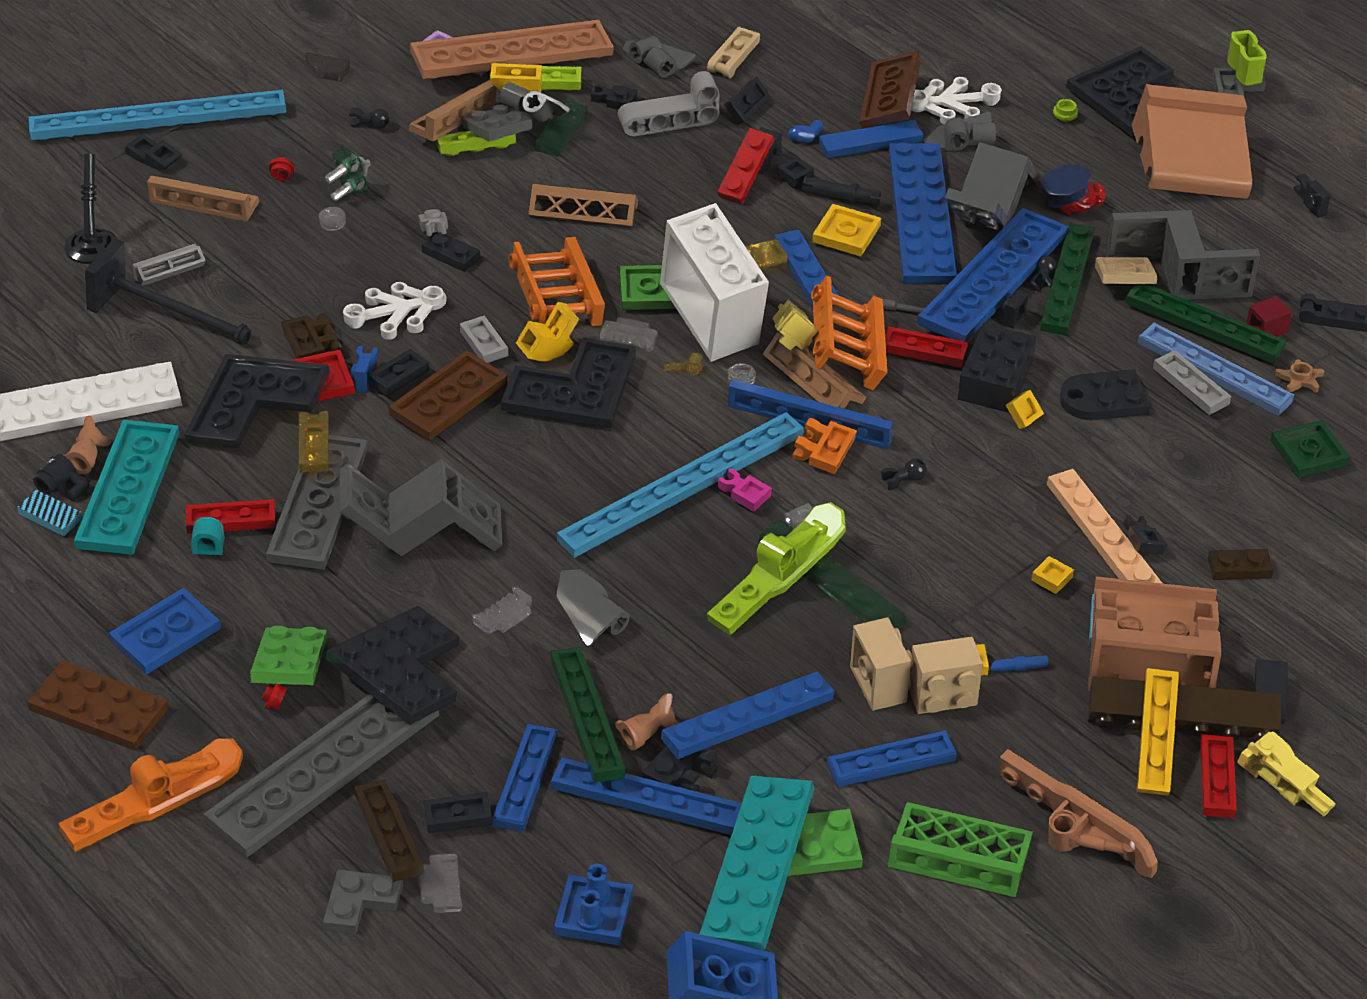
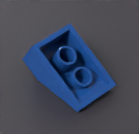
[666,931,778,999]

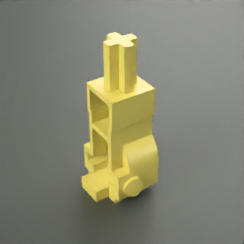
[772,300,818,351]
[1237,731,1336,816]

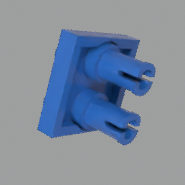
[554,864,633,946]

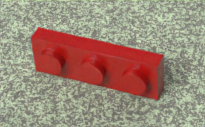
[717,128,774,204]
[885,326,969,368]
[186,499,276,534]
[1200,734,1237,818]

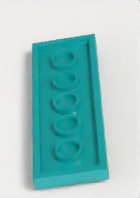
[74,420,180,555]
[700,776,814,950]

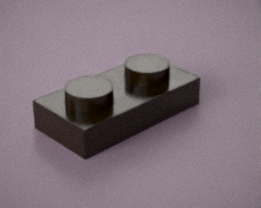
[1208,549,1273,580]

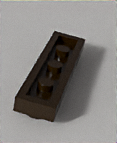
[354,779,424,882]

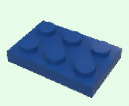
[109,588,221,675]

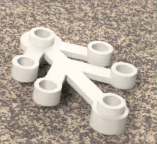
[911,77,1001,125]
[343,282,447,340]

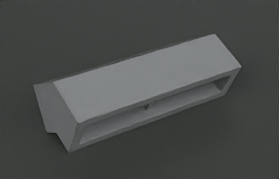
[133,244,206,286]

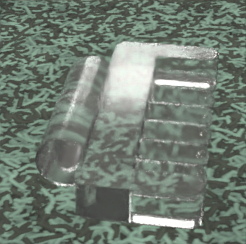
[600,317,657,351]
[472,587,532,634]
[419,854,462,913]

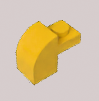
[516,302,579,362]

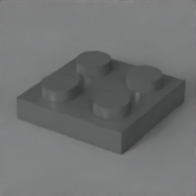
[462,105,533,141]

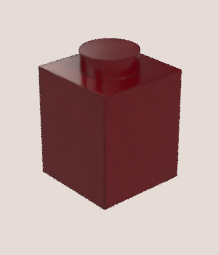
[1246,296,1292,336]

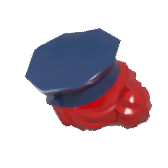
[1040,165,1106,216]

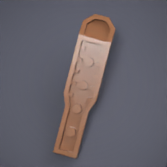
[1000,749,1158,878]

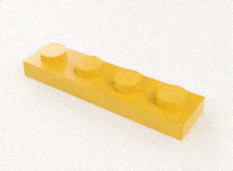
[1137,668,1179,796]

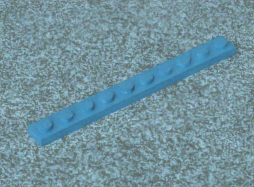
[29,90,286,140]
[557,412,804,558]

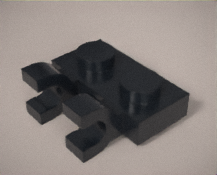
[642,746,718,792]

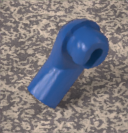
[788,120,824,143]

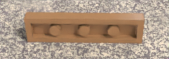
[409,80,497,141]
[147,175,259,221]
[529,184,638,227]
[763,332,867,409]

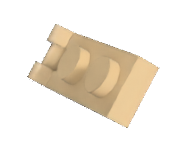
[707,27,760,79]

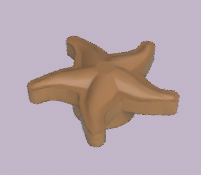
[1275,359,1324,393]

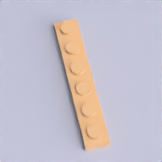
[1047,469,1163,584]

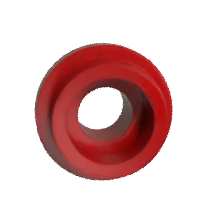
[269,157,295,181]
[261,684,287,710]

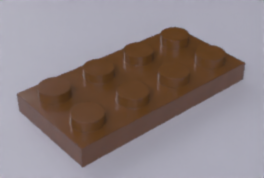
[859,51,921,129]
[388,350,508,441]
[27,660,169,751]

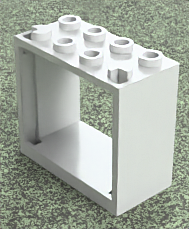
[660,203,769,362]

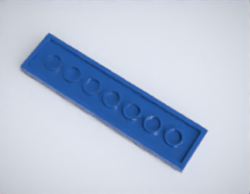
[889,143,957,284]
[917,208,1069,342]

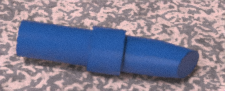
[990,655,1049,672]

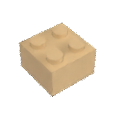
[850,617,914,711]
[909,637,983,714]

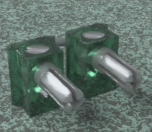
[325,145,371,202]

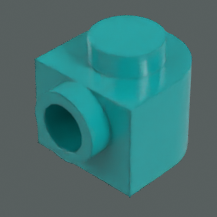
[191,517,225,555]

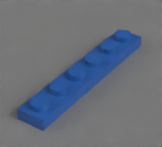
[728,379,893,450]
[661,672,835,759]
[551,757,742,835]

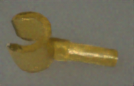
[664,353,704,375]

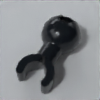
[349,107,390,128]
[1031,255,1057,291]
[881,458,927,490]

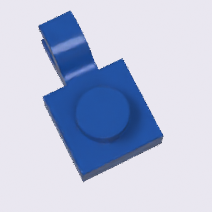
[351,346,378,393]

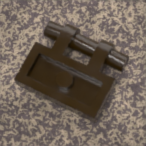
[281,313,344,359]

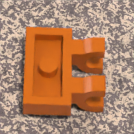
[792,418,857,474]

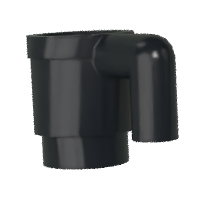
[33,453,90,501]

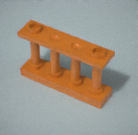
[509,237,605,326]
[811,275,887,390]

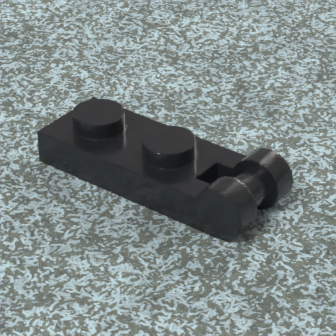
[1299,293,1367,332]

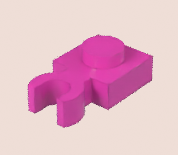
[718,469,772,512]

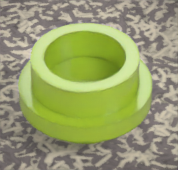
[1053,99,1078,122]

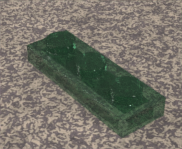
[535,100,588,157]

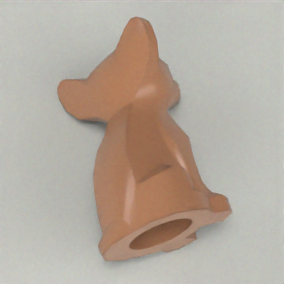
[64,415,111,474]
[615,693,679,750]

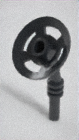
[65,153,118,264]

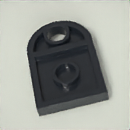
[1060,369,1150,420]

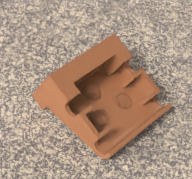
[1132,84,1252,199]
[1088,577,1221,691]

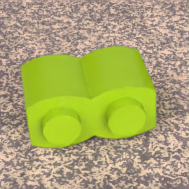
[1227,30,1267,86]

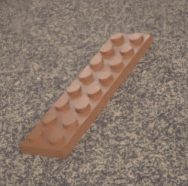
[410,20,614,79]

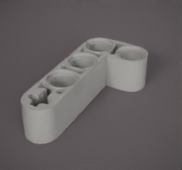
[618,71,719,136]

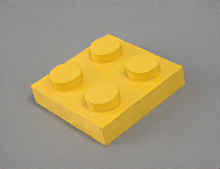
[812,204,881,256]

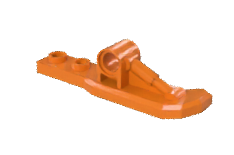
[58,738,243,852]

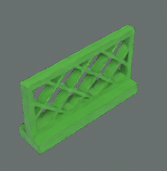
[888,802,1033,898]

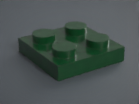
[1270,420,1350,478]

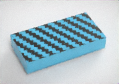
[17,490,83,536]

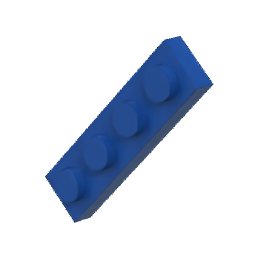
[774,230,838,308]

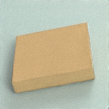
[1095,257,1157,284]

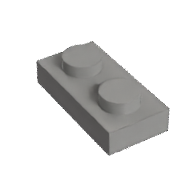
[460,316,508,363]

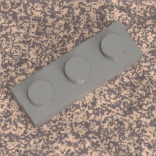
[1153,350,1231,415]

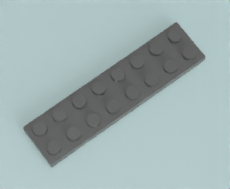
[204,694,439,857]

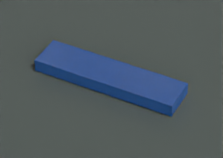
[819,120,923,158]
[492,724,558,832]
[827,730,957,788]

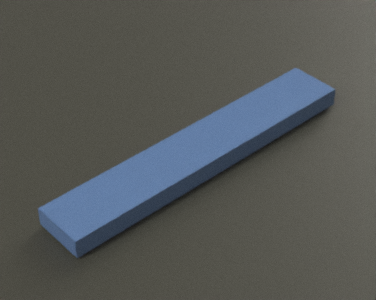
[1138,323,1294,416]

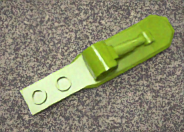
[707,502,846,636]

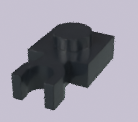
[591,84,637,110]
[1294,173,1331,218]
[1123,515,1167,555]

